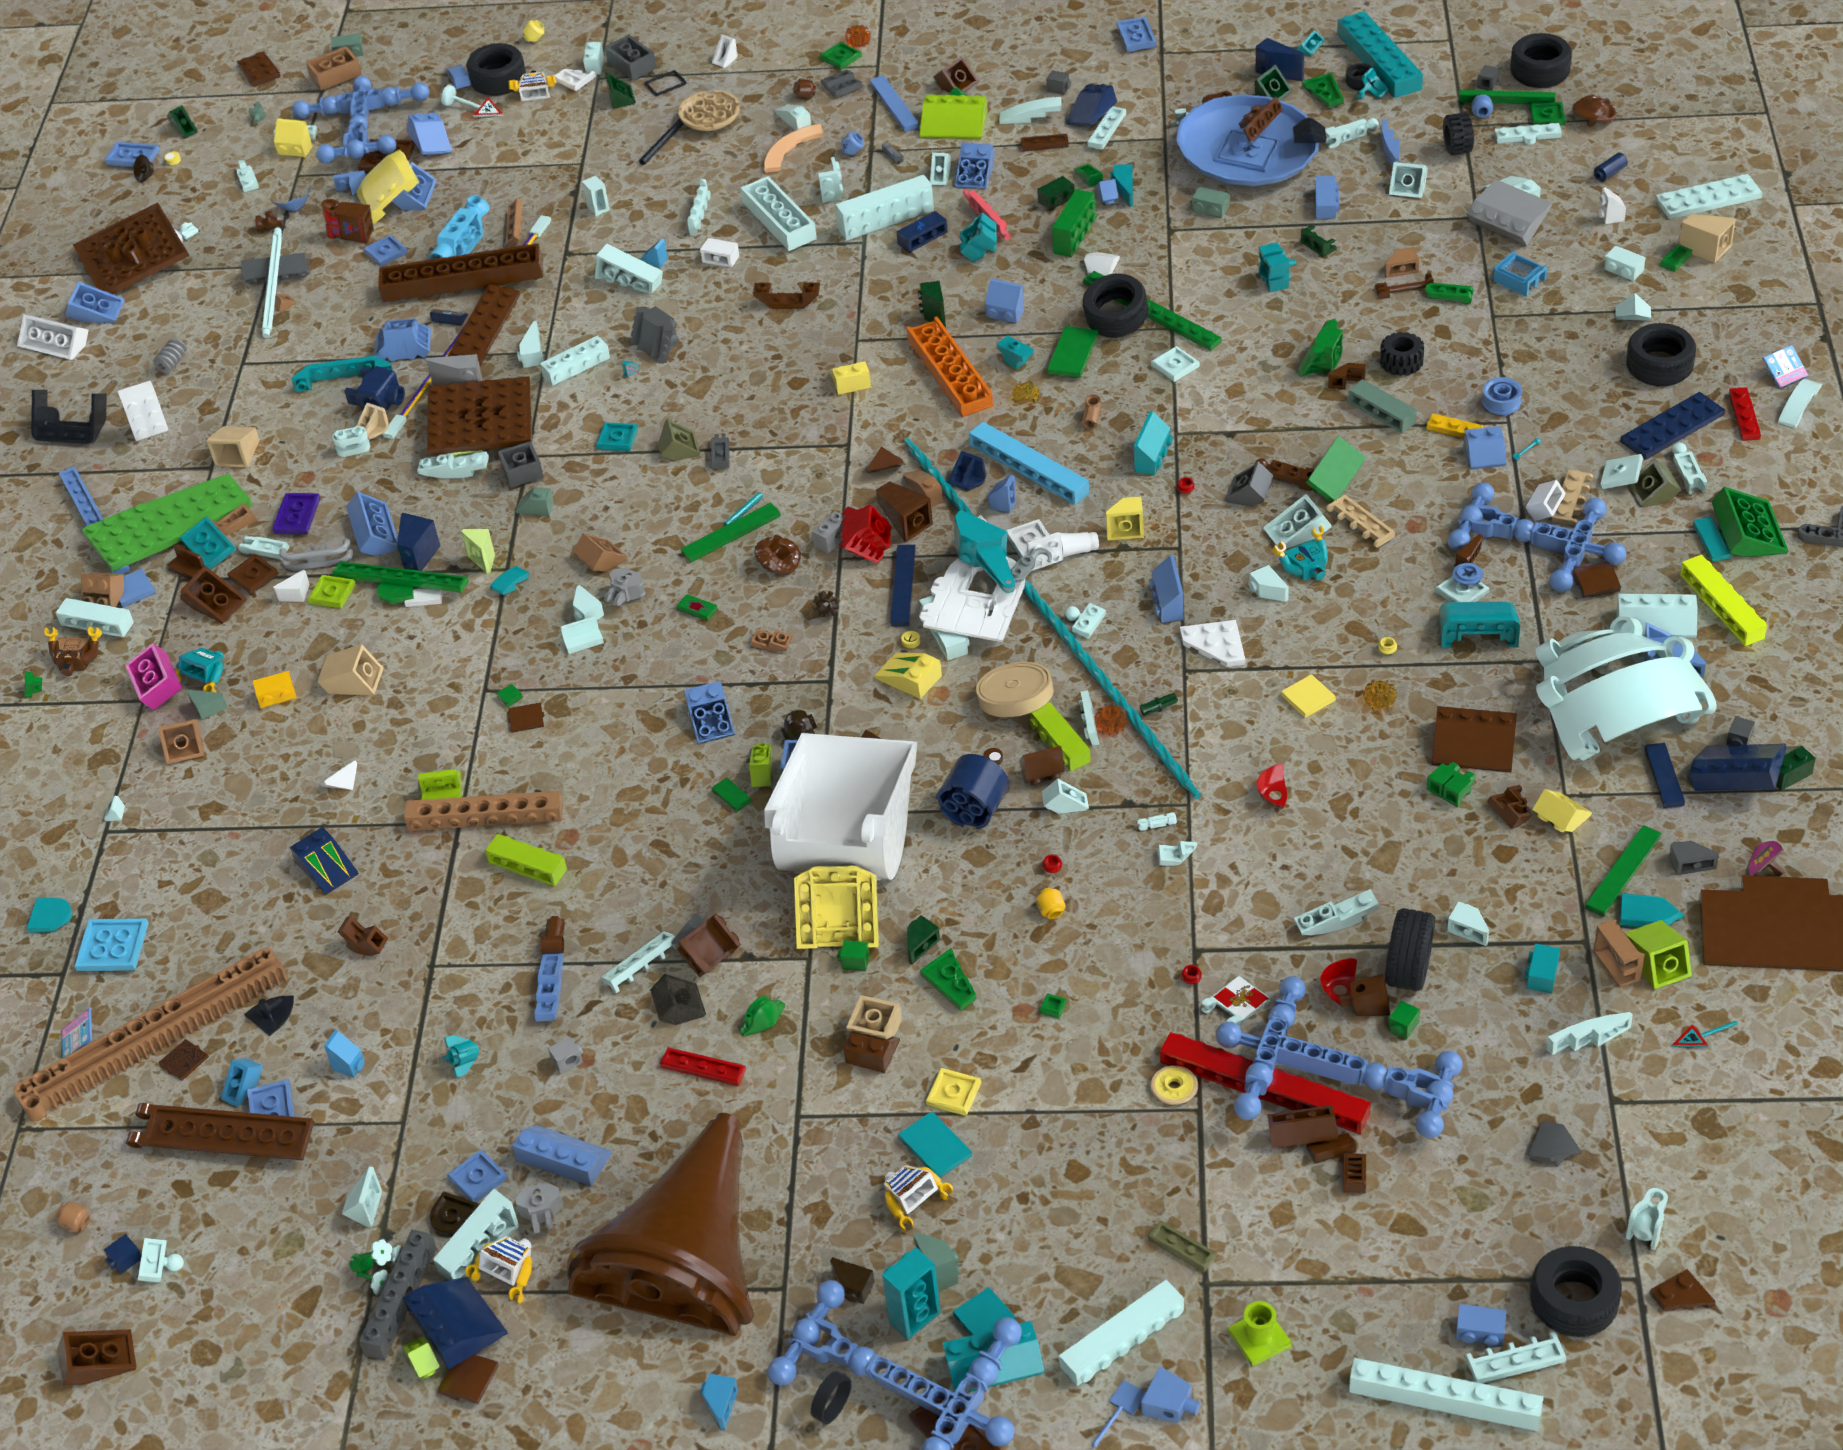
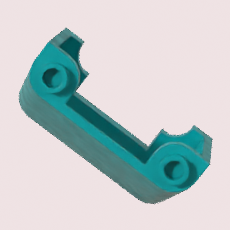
[1439,602,1520,648]

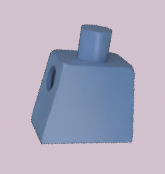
[1141,1366,1201,1423]

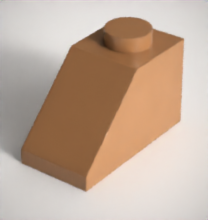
[1385,247,1419,278]

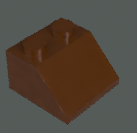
[933,56,979,93]
[1019,746,1065,785]
[844,1031,900,1073]

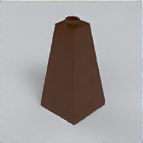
[876,481,933,542]

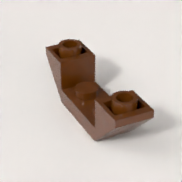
[753,282,820,309]

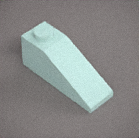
[775,104,811,131]
[517,321,543,368]

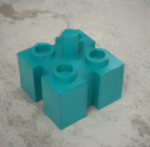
[960,213,997,263]
[1258,242,1297,293]

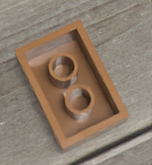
[306,46,362,91]

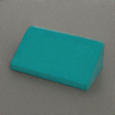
[1297,30,1326,57]

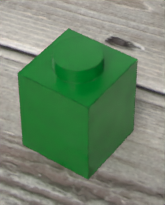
[838,940,870,971]
[1388,1000,1420,1039]

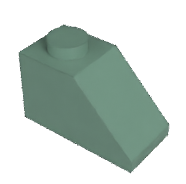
[515,487,554,516]

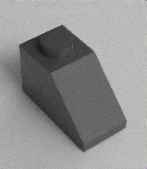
[1669,841,1719,875]

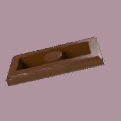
[1307,1133,1356,1164]

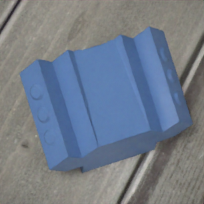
[375,318,431,362]

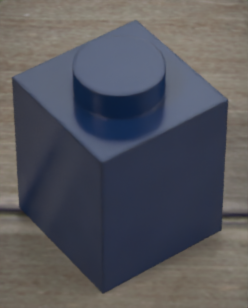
[103,1234,142,1274]

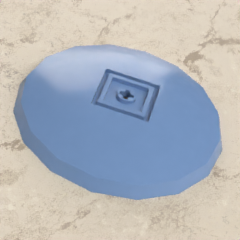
[1176,94,1319,186]

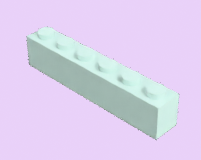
[1059,1280,1184,1386]

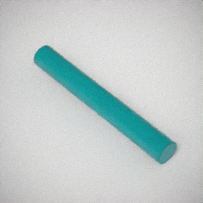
[723,492,763,526]

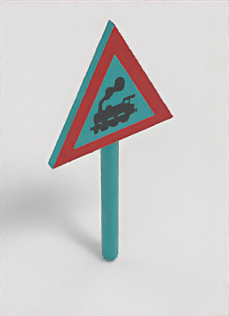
[1671,1021,1738,1047]

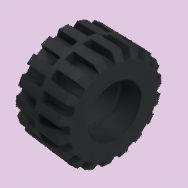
[1443,112,1474,155]
[1380,332,1424,376]

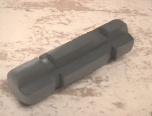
[881,142,904,164]

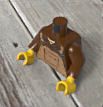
[44,626,102,676]

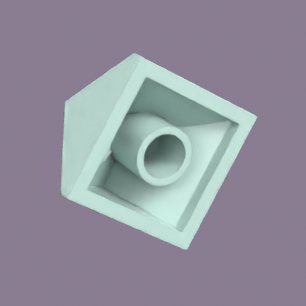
[342,1166,382,1228]

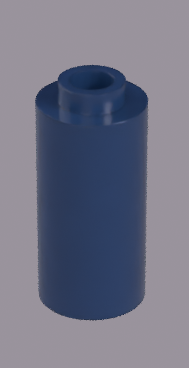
[1594,152,1628,182]

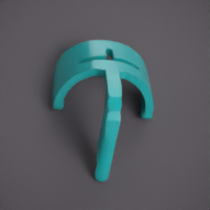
[1355,67,1388,100]

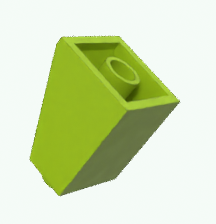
[1625,920,1692,990]

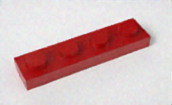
[1729,387,1761,441]

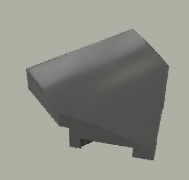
[1529,1121,1582,1166]

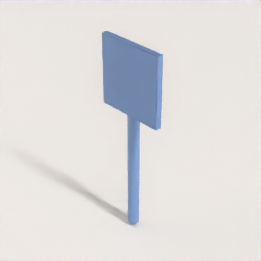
[1092,1380,1146,1447]

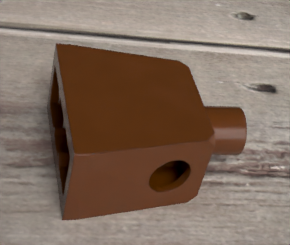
[1340,974,1391,1016]

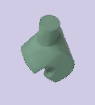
[249,102,266,124]

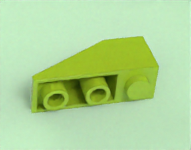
[749,743,772,787]

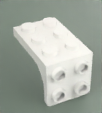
[1006,519,1063,571]

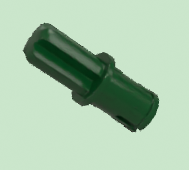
[1139,693,1178,716]

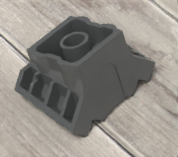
[630,306,679,364]

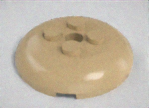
[679,90,740,131]

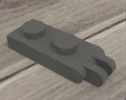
[711,433,730,469]

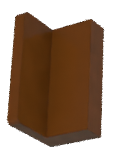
[167,544,205,580]

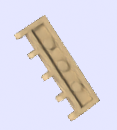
[1551,469,1594,527]
[1326,495,1395,548]

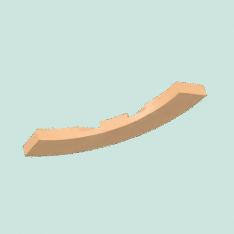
[765,124,823,173]

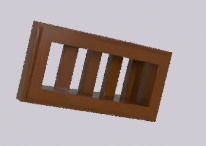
[1455,534,1483,566]
[1343,1153,1366,1193]

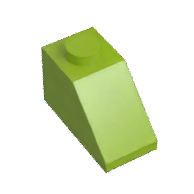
[402,1336,440,1378]

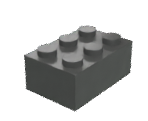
[605,35,657,80]

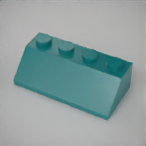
[942,1320,1045,1393]

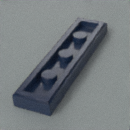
[1645,743,1685,808]

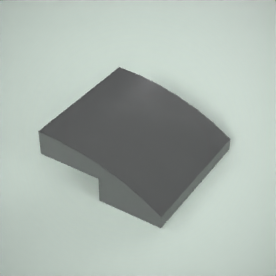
[820,69,863,98]

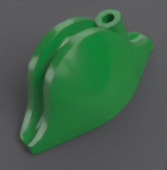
[740,996,786,1037]

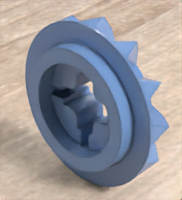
[1452,563,1483,586]

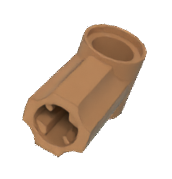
[1082,394,1101,430]

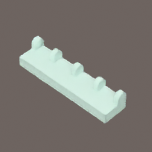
[601,931,676,993]

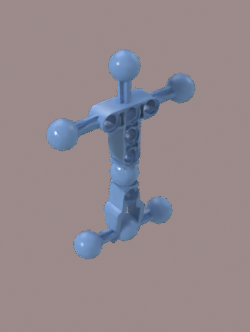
[1447,482,1627,593]

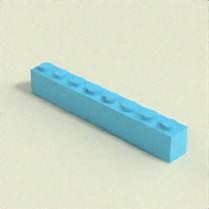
[969,422,1089,505]

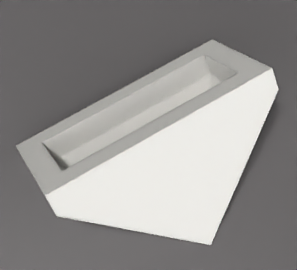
[320,761,357,790]

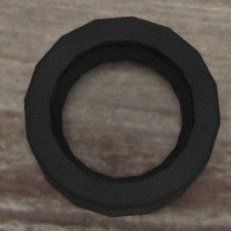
[1346,63,1376,90]

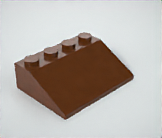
[1432,706,1517,772]

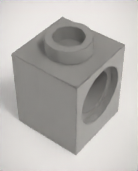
[548,1037,583,1074]

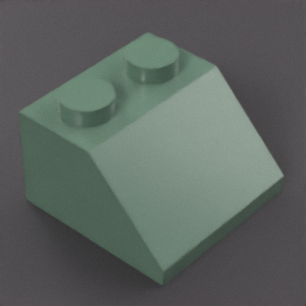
[913,1232,960,1292]

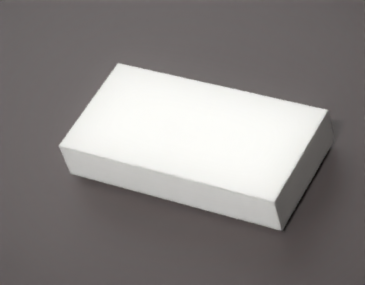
[405,588,443,607]

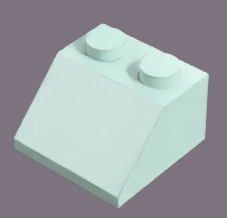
[1389,162,1428,198]

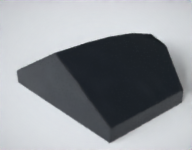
[1293,117,1327,143]

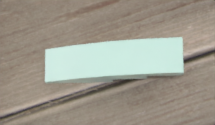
[1000,97,1061,124]
[1547,1012,1633,1055]

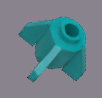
[441,1035,479,1078]

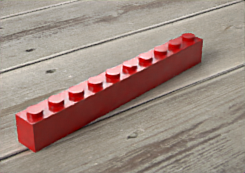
[1160,1032,1371,1135]

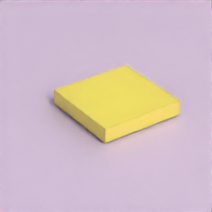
[1281,674,1336,718]
[926,1068,981,1116]

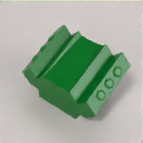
[1297,319,1343,377]

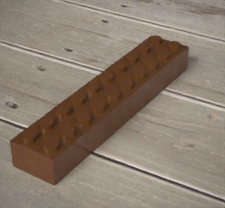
[378,243,543,303]

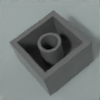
[498,441,544,488]

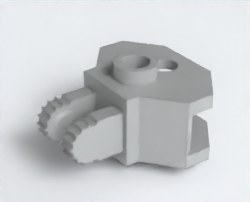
[604,568,645,606]
[515,1183,563,1234]

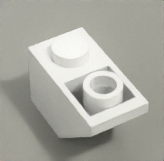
[1598,187,1626,224]

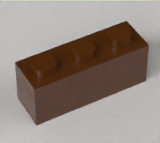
[1267,1105,1338,1148]

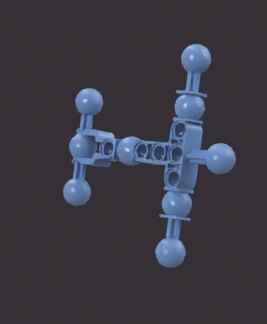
[291,76,430,164]

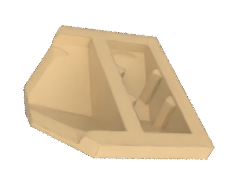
[356,403,389,440]

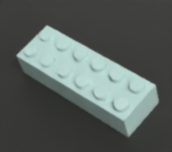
[836,175,934,241]
[741,176,817,251]

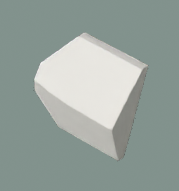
[1084,252,1120,276]

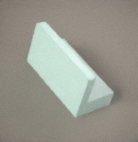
[560,616,604,654]

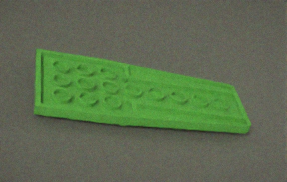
[82,474,252,572]

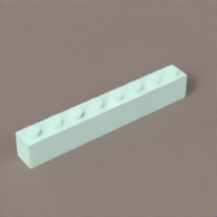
[1349,1358,1544,1431]

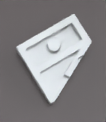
[555,69,596,91]

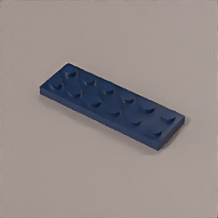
[1620,391,1725,460]

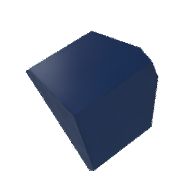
[947,451,987,491]

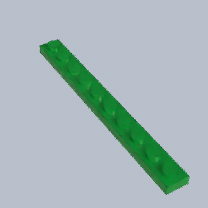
[1083,271,1222,351]

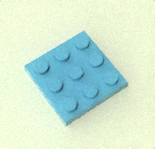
[75,918,149,971]

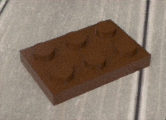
[237,51,281,87]

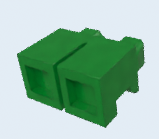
[1427,762,1475,807]

